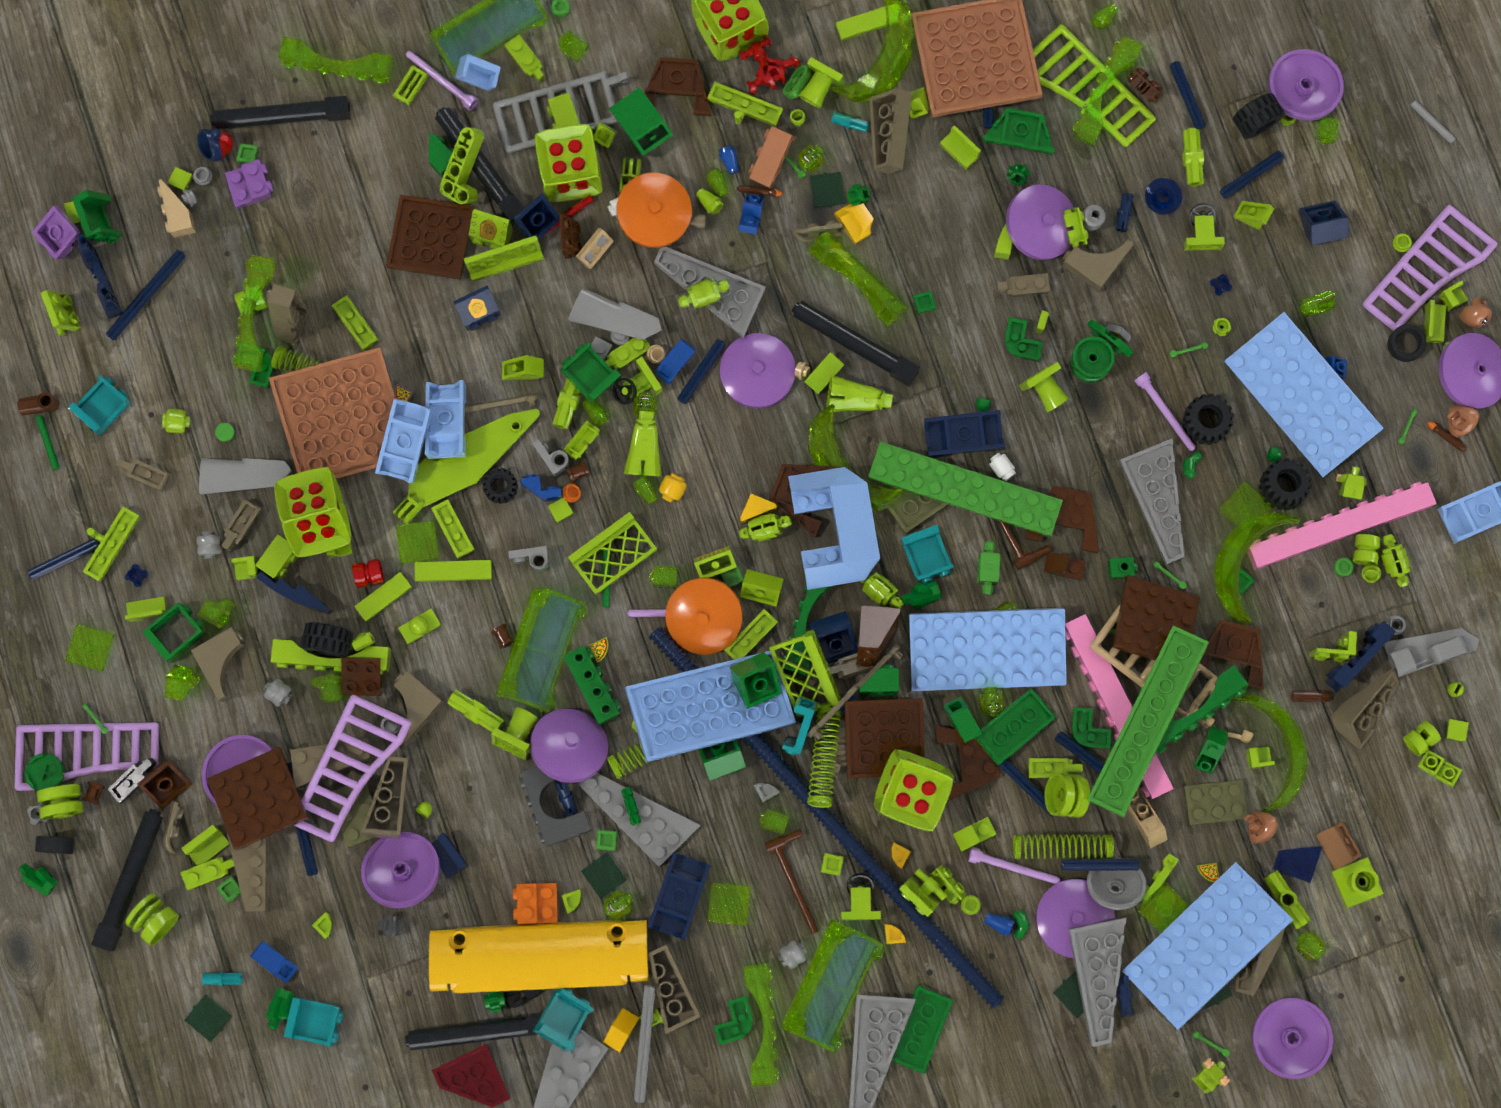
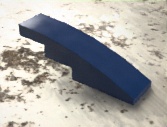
[256,572,332,614]

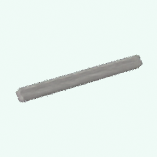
[634,985,655,1103]

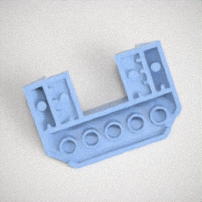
[788,467,880,590]

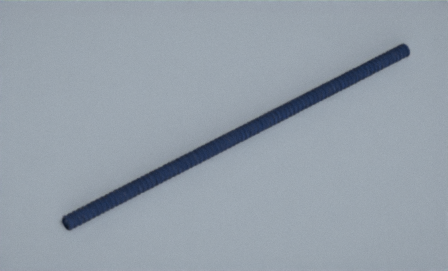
[649,627,1004,1009]

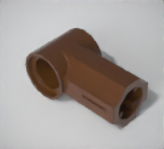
[17,392,59,416]

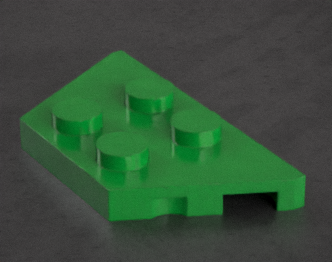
[982,107,1054,155]

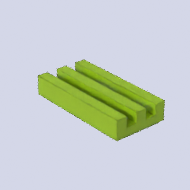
[393,65,429,106]

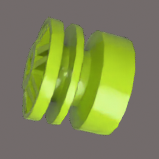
[125,893,179,946]

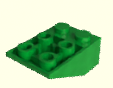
[609,87,674,156]

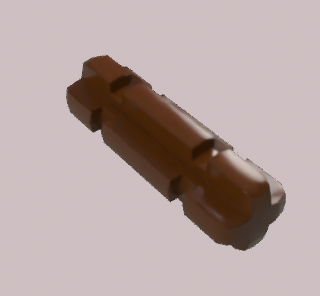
[1291,690,1330,702]

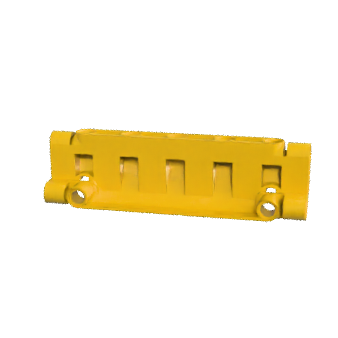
[429,920,649,993]

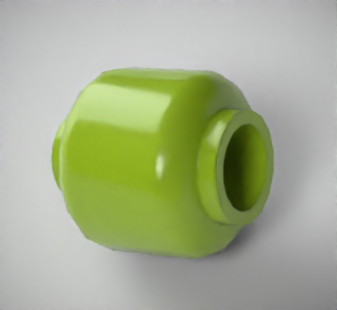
[162,409,190,434]

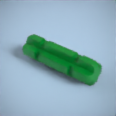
[621,787,641,826]

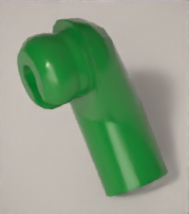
[1183,451,1203,479]
[1013,910,1030,941]

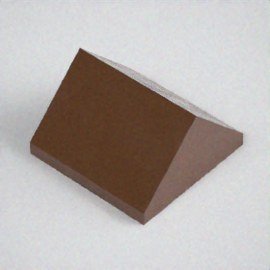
[137,759,192,809]

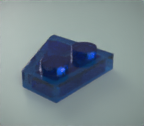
[1272,846,1322,883]

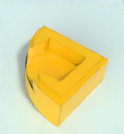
[891,842,911,869]
[884,924,906,944]

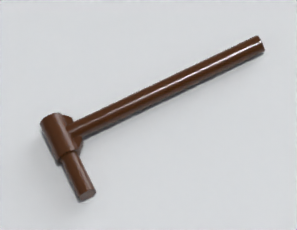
[997,520,1051,570]
[765,829,819,934]

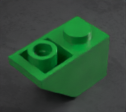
[428,133,453,178]
[943,697,982,743]
[1193,726,1228,775]

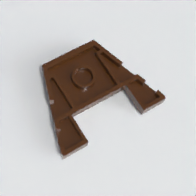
[644,57,711,116]
[769,464,842,537]
[1024,486,1099,553]
[1199,620,1264,690]
[935,726,1000,802]

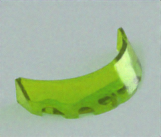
[830,0,915,103]
[808,404,906,511]
[1214,513,1301,625]
[1232,695,1307,812]

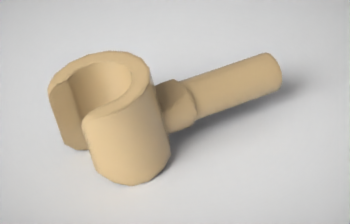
[1225,730,1253,743]

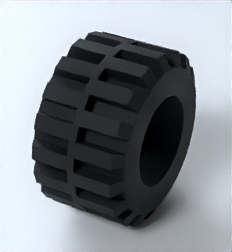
[1233,93,1285,139]
[1182,394,1234,445]
[1259,458,1312,511]
[300,622,353,658]

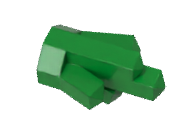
[901,581,941,610]
[19,863,59,897]
[265,988,296,1030]

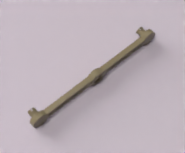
[465,393,538,412]
[807,644,903,740]

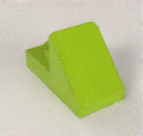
[1234,201,1274,230]
[953,817,996,852]

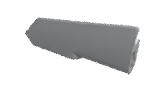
[568,288,661,340]
[199,458,292,495]
[1384,628,1479,677]

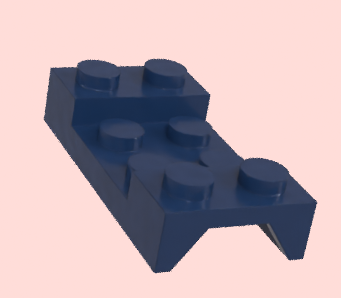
[924,410,1005,458]
[1325,621,1396,692]
[647,852,711,940]

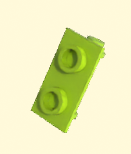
[1063,207,1088,248]
[563,420,600,461]
[929,864,967,905]

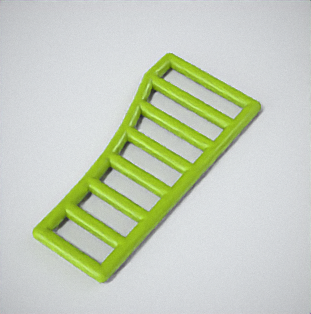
[1033,24,1156,147]

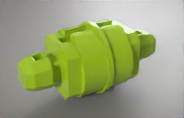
[677,278,730,309]
[739,513,792,542]
[1381,534,1411,587]
[860,572,904,609]

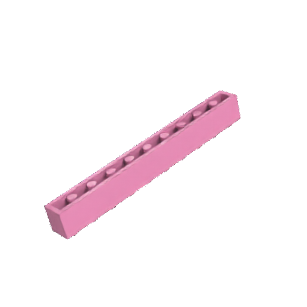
[1246,481,1437,570]
[1065,614,1174,800]

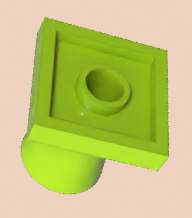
[798,57,845,109]
[1018,362,1069,412]
[491,707,539,761]
[1331,857,1384,908]

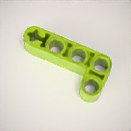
[440,127,484,204]

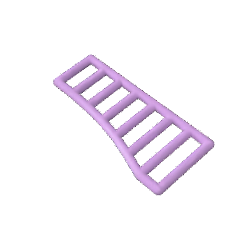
[1363,205,1497,331]
[294,695,411,842]
[14,722,159,791]

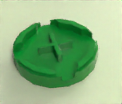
[24,753,65,791]

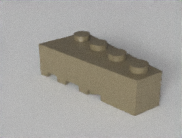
[869,88,912,174]
[266,284,309,345]
[290,738,373,790]
[360,756,408,839]
[227,833,270,912]
[649,943,704,1034]

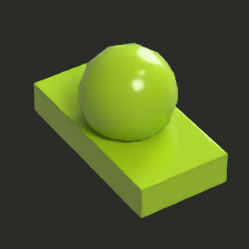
[398,608,442,645]

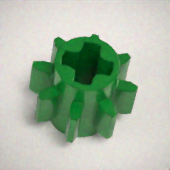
[1006,162,1030,187]
[847,183,870,206]
[483,991,506,1014]

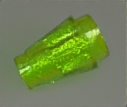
[1091,3,1118,30]
[705,168,729,197]
[582,400,609,426]
[632,476,658,505]

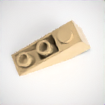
[157,179,196,238]
[1128,787,1167,848]

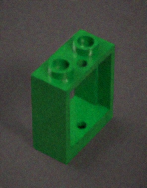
[142,602,206,663]

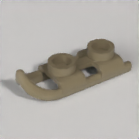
[792,221,842,242]
[163,802,184,854]

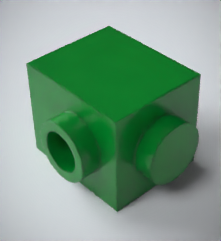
[1107,557,1137,580]

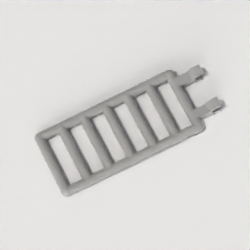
[493,72,629,154]

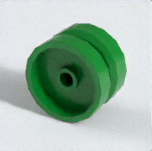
[1070,336,1114,383]

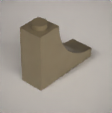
[1062,239,1134,292]
[191,627,244,702]
[394,671,444,747]

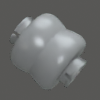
[1082,205,1106,231]
[196,531,221,559]
[263,679,292,707]
[778,940,808,969]

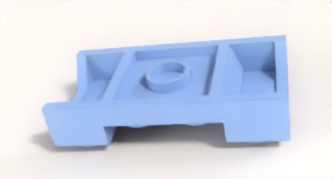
[425,380,466,459]
[375,399,433,483]
[1437,481,1501,544]

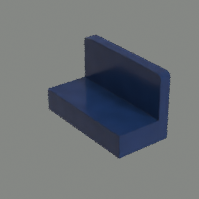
[431,833,468,878]

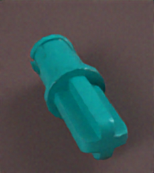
[831,111,869,133]
[202,971,243,987]

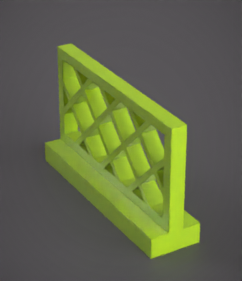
[464,235,544,282]
[568,512,658,595]
[769,629,841,717]

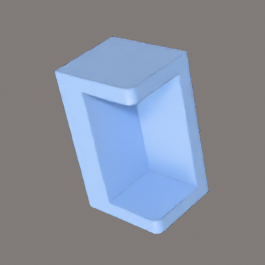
[455,54,501,91]

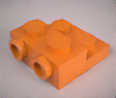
[513,883,558,924]

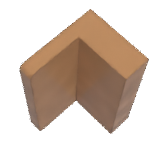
[1316,821,1362,869]

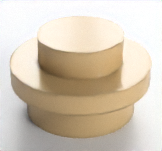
[646,345,665,364]
[795,361,811,380]

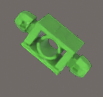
[977,541,1000,596]

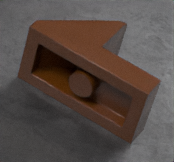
[1044,553,1086,581]

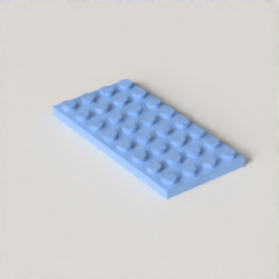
[1224,312,1384,477]
[909,608,1066,691]
[625,651,796,763]
[1122,862,1293,1030]

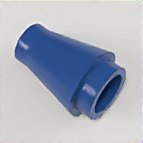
[718,145,740,174]
[984,912,1015,936]

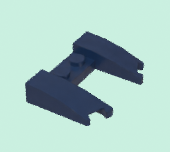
[77,234,123,319]

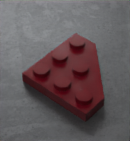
[432,1044,511,1108]

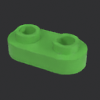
[783,65,812,99]

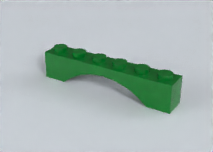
[781,585,833,677]
[1156,666,1248,754]

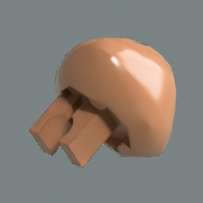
[1459,297,1492,328]
[1447,406,1479,437]
[1244,811,1278,844]

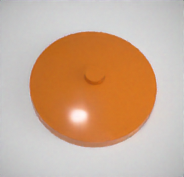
[616,173,692,248]
[665,577,743,655]

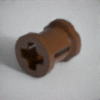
[566,460,590,483]
[491,624,515,649]
[82,781,105,805]

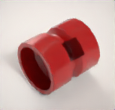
[352,558,384,588]

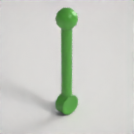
[785,156,806,178]
[1170,342,1208,358]
[1398,408,1418,445]
[1153,561,1187,589]
[82,703,108,734]
[1193,1031,1230,1057]

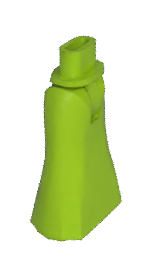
[826,375,893,412]
[623,411,662,476]

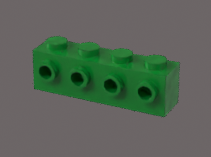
[563,645,621,725]

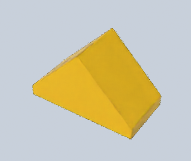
[740,494,777,525]
[603,1008,640,1052]

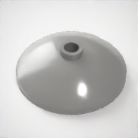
[1087,857,1146,910]

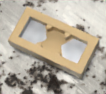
[576,228,614,270]

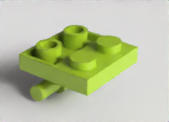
[41,290,81,336]
[899,868,948,917]

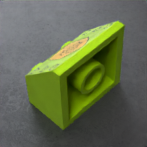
[469,209,513,249]

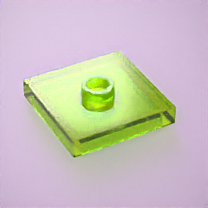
[1218,481,1272,535]
[396,521,439,564]
[65,624,115,672]
[1137,882,1189,933]
[708,883,751,926]

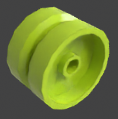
[1044,773,1090,818]
[36,784,84,820]

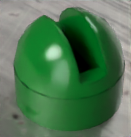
[976,397,992,412]
[1267,446,1282,462]

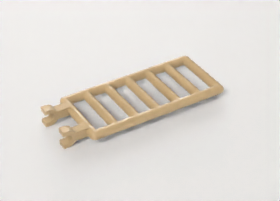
[1090,605,1218,729]

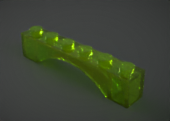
[1072,35,1143,147]
[278,37,394,83]
[807,231,909,327]
[233,255,276,373]
[744,964,779,1087]

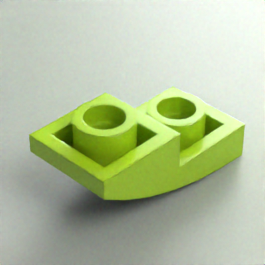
[804,352,845,394]
[352,632,375,652]
[1418,750,1463,788]

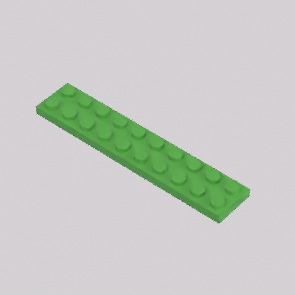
[868,442,1063,537]
[1087,626,1209,818]

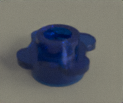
[1210,274,1232,296]
[125,564,148,587]

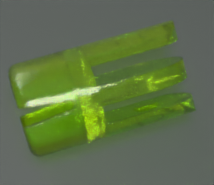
[1299,290,1335,317]

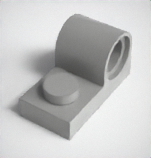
[532,439,570,478]
[508,546,549,572]

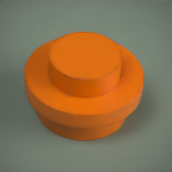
[562,484,581,503]

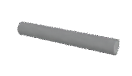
[1410,100,1456,144]

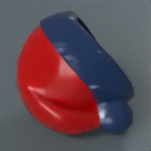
[197,128,233,162]

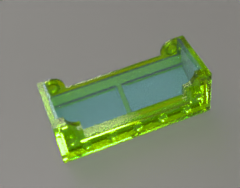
[426,0,548,75]
[495,587,587,713]
[781,919,886,1054]

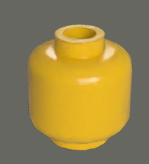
[659,473,687,503]

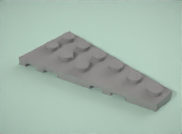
[654,247,766,338]
[1119,438,1185,565]
[577,773,701,867]
[1068,917,1126,1047]
[849,995,916,1108]
[533,1028,609,1108]

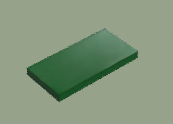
[975,688,1056,766]
[892,985,953,1074]

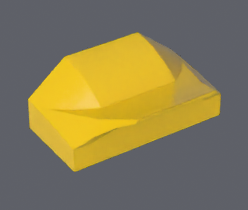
[834,203,874,245]

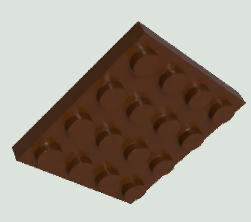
[386,195,475,280]
[1113,575,1200,661]
[844,697,925,779]
[207,747,309,850]

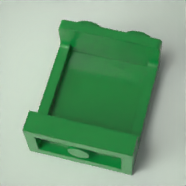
[72,190,123,244]
[560,342,621,404]

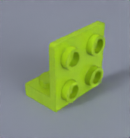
[1309,631,1357,663]

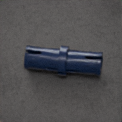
[1115,193,1134,232]
[554,780,578,816]
[1117,976,1134,1017]

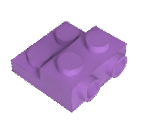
[225,159,274,209]
[32,206,82,259]

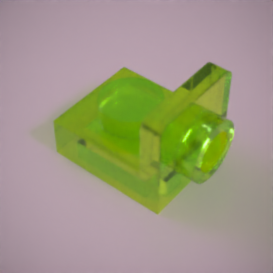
[558,30,588,62]
[1315,117,1339,144]

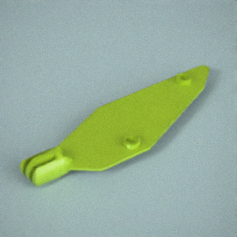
[393,409,540,525]

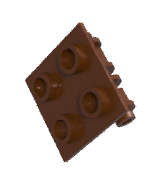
[1127,67,1164,103]
[559,213,582,259]
[341,657,382,696]

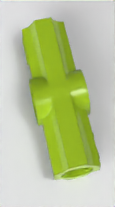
[1182,128,1204,187]
[552,379,580,430]
[447,689,505,732]
[1263,870,1311,929]

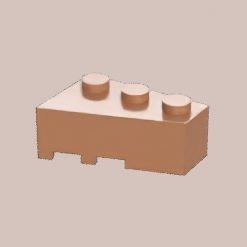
[748,126,796,188]

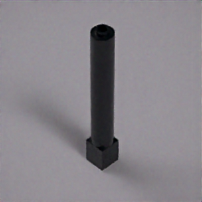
[210,96,351,129]
[435,107,524,226]
[792,300,920,387]
[91,809,164,952]
[405,1014,542,1051]

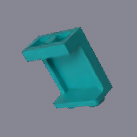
[68,375,131,436]
[900,525,954,583]
[782,697,817,755]
[533,988,594,1051]
[284,997,344,1047]

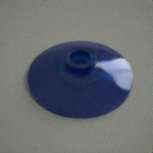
[1145,178,1183,215]

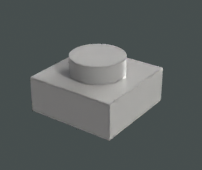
[591,337,613,361]

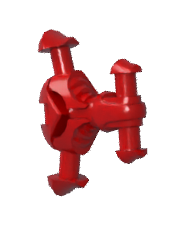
[739,35,801,94]

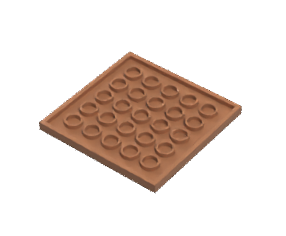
[911,0,1042,117]
[269,347,396,479]

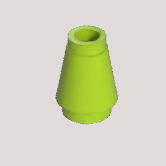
[696,188,723,215]

